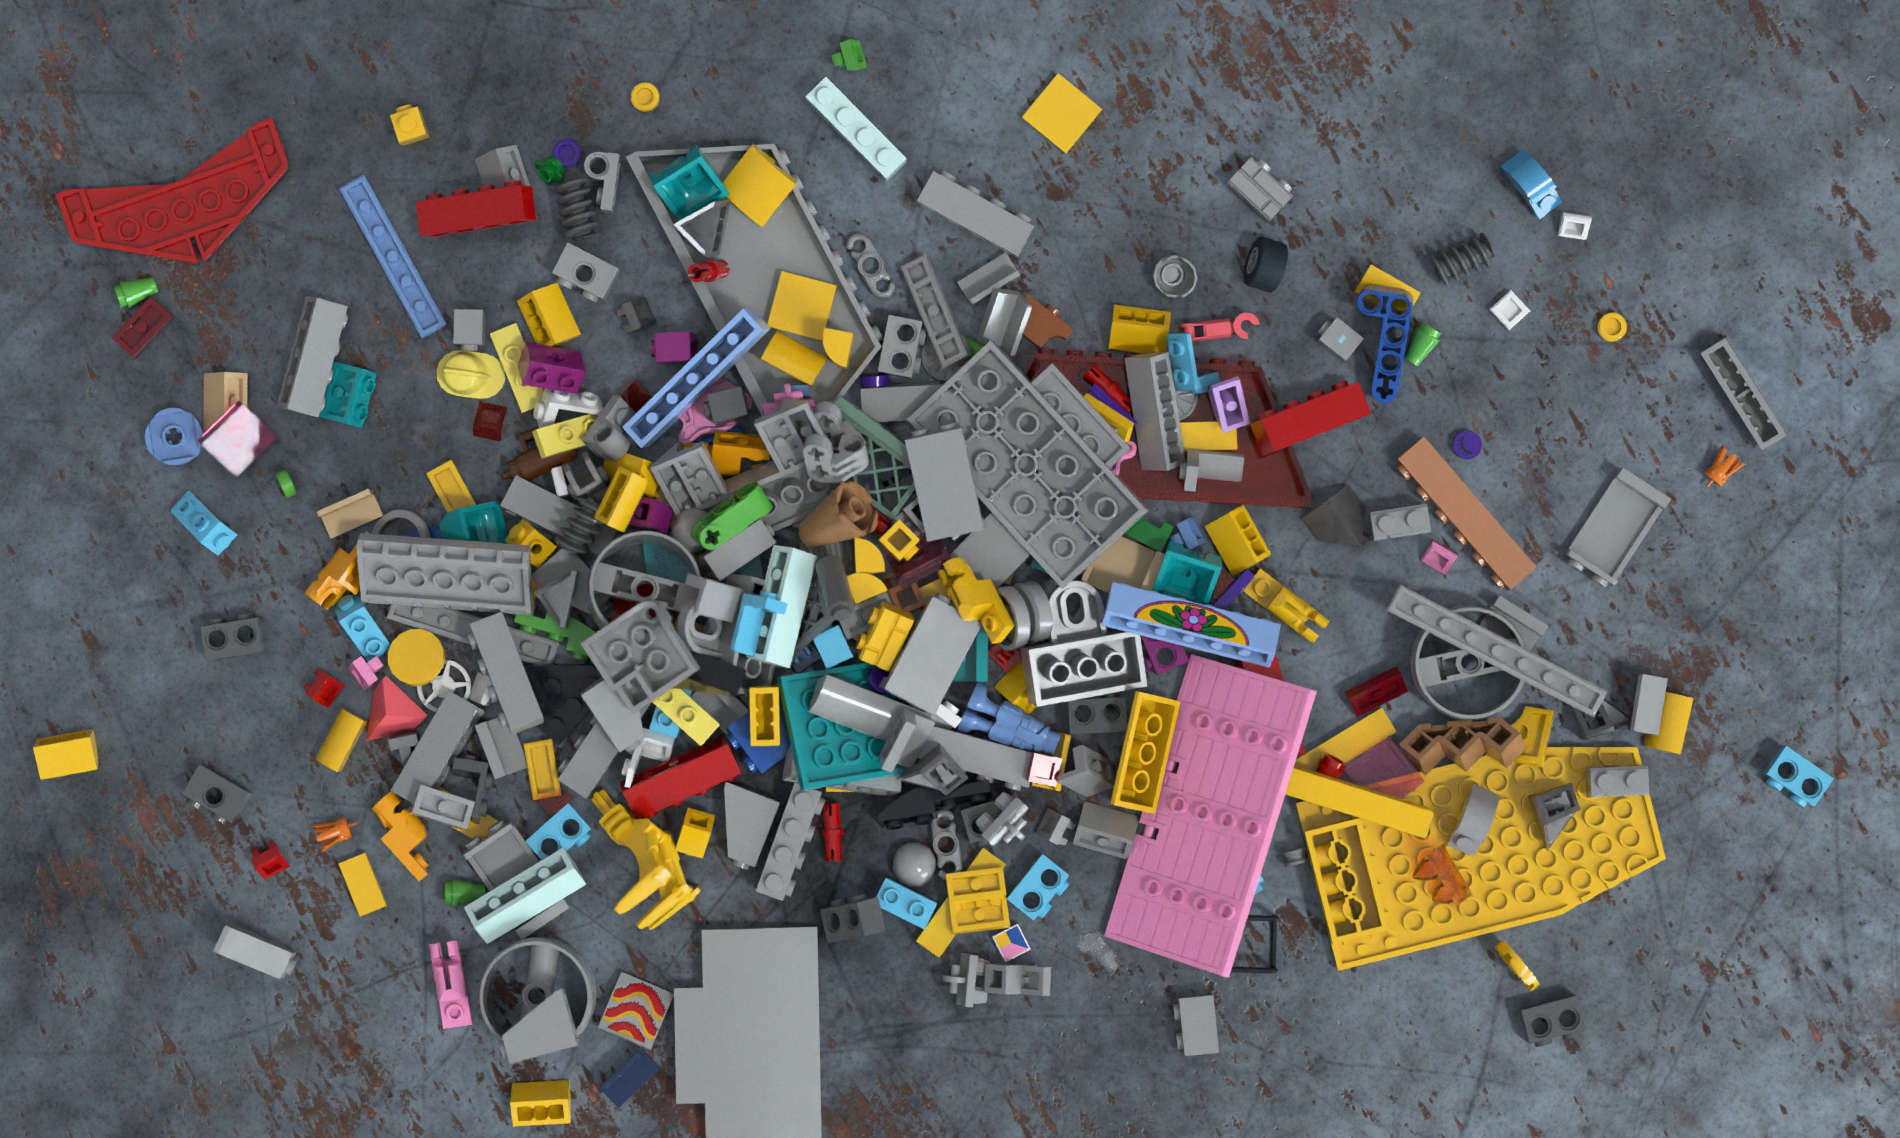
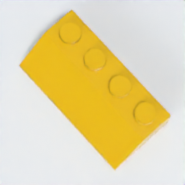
[1110,691,1180,814]

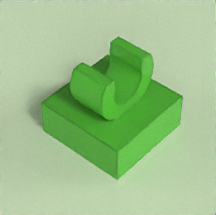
[831,39,868,71]

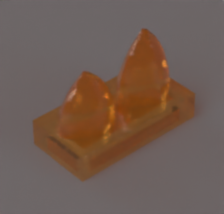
[1413,844,1472,905]

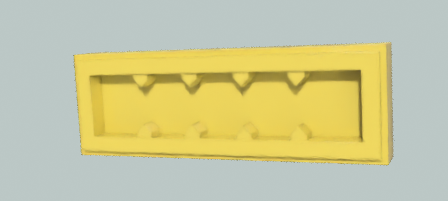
[490,323,544,413]
[532,414,599,459]
[653,688,721,746]

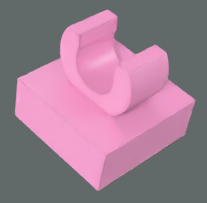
[348,656,384,691]

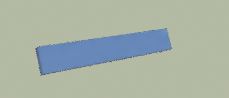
[339,175,447,339]

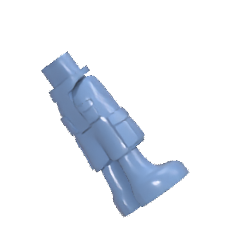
[958,682,1061,756]

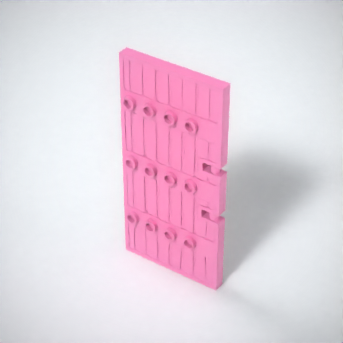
[1104,654,1317,978]

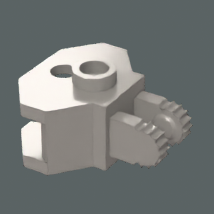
[562,451,610,501]

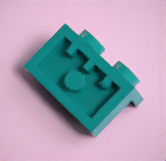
[319,362,377,428]

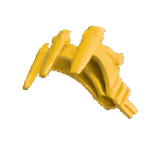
[591,789,702,930]

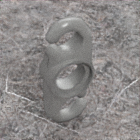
[846,233,896,299]
[931,809,963,880]

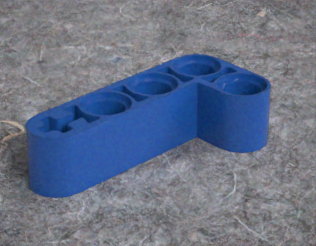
[1357,284,1414,403]

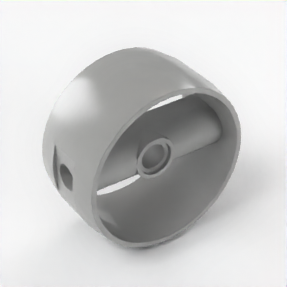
[586,531,702,633]
[1410,604,1527,720]
[479,937,597,1042]

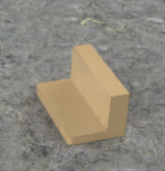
[203,372,248,431]
[317,489,384,539]

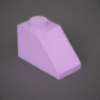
[1208,376,1250,433]

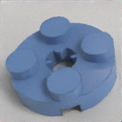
[145,408,204,466]

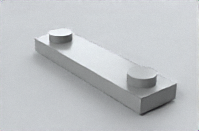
[900,254,970,370]

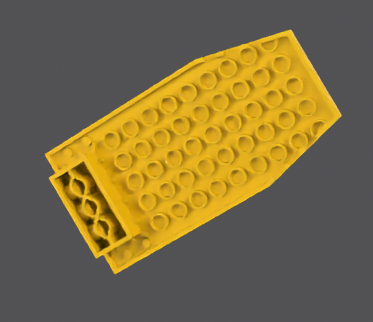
[1295,747,1666,971]

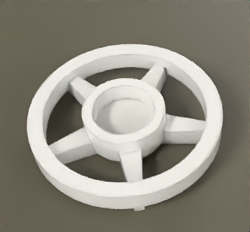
[417,660,471,712]

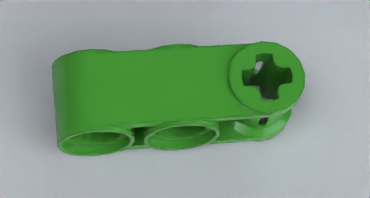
[691,481,773,550]

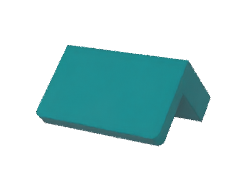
[953,625,988,682]

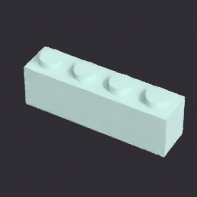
[806,77,907,182]
[746,545,817,668]
[464,848,586,944]

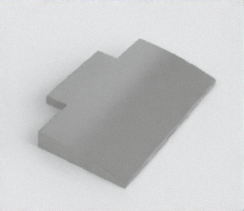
[907,340,1149,589]
[674,926,822,1138]

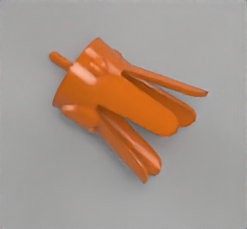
[1704,445,1746,487]
[312,816,357,853]

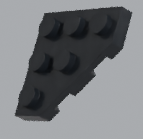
[523,663,602,745]

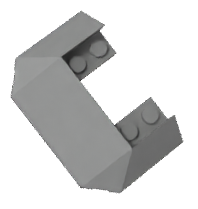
[650,399,839,543]

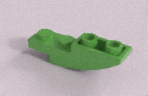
[514,610,597,661]

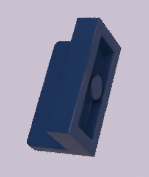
[598,1047,661,1108]

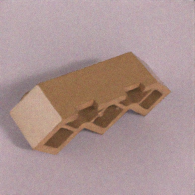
[1399,717,1526,776]

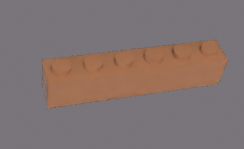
[1395,437,1537,591]

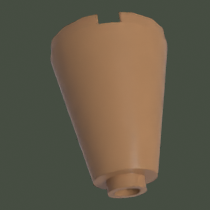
[798,481,878,548]

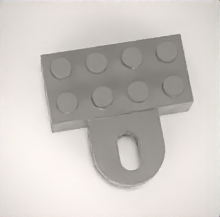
[677,573,775,698]
[1020,580,1147,707]

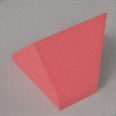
[366,676,428,741]

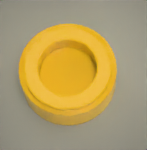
[631,82,660,112]
[1597,313,1627,342]

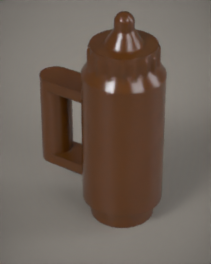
[501,426,578,481]

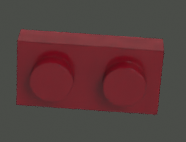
[112,296,173,358]
[1345,666,1408,717]

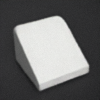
[469,672,492,706]

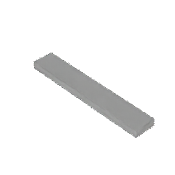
[386,605,560,665]

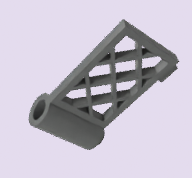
[776,556,855,669]

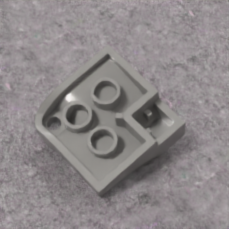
[581,599,701,715]

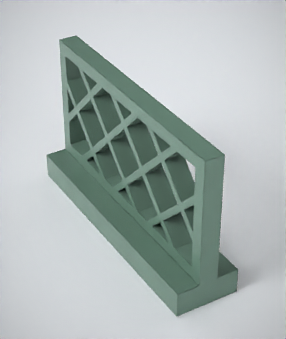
[830,396,916,520]

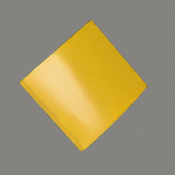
[723,144,797,227]
[946,867,1010,935]

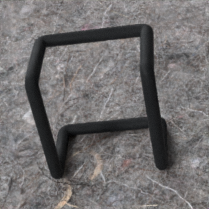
[1231,914,1279,974]

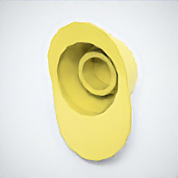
[437,350,505,399]

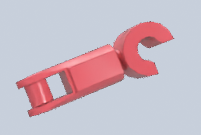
[1180,312,1260,342]

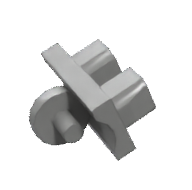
[976,792,1029,846]
[942,953,990,1007]

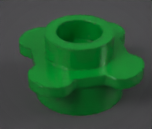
[535,156,564,185]

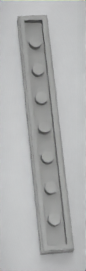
[1387,585,1607,717]

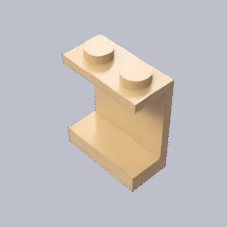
[1080,536,1165,593]

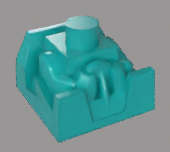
[649,144,730,221]
[439,500,508,544]
[1152,541,1222,605]

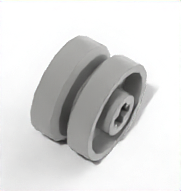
[995,580,1053,650]

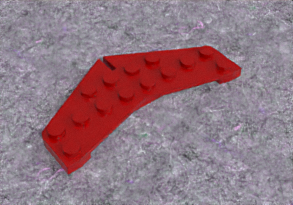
[55,118,288,264]

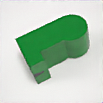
[1124,518,1174,552]

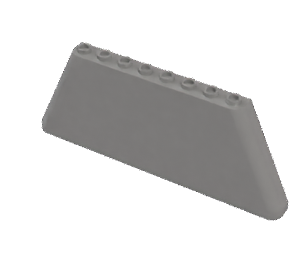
[626,144,884,416]

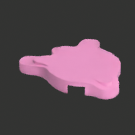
[672,374,753,445]

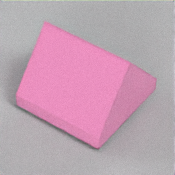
[1420,539,1458,575]

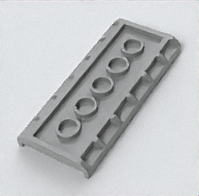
[357,533,535,615]

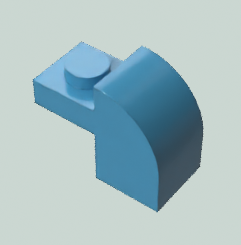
[1501,149,1562,219]

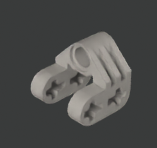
[803,401,869,484]

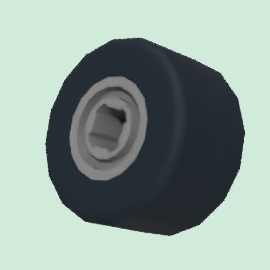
[1243,236,1288,293]

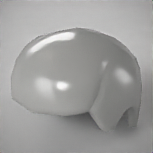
[1153,255,1197,298]
[671,509,713,555]
[892,842,936,888]

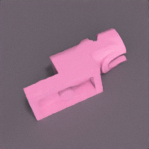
[429,940,473,1029]

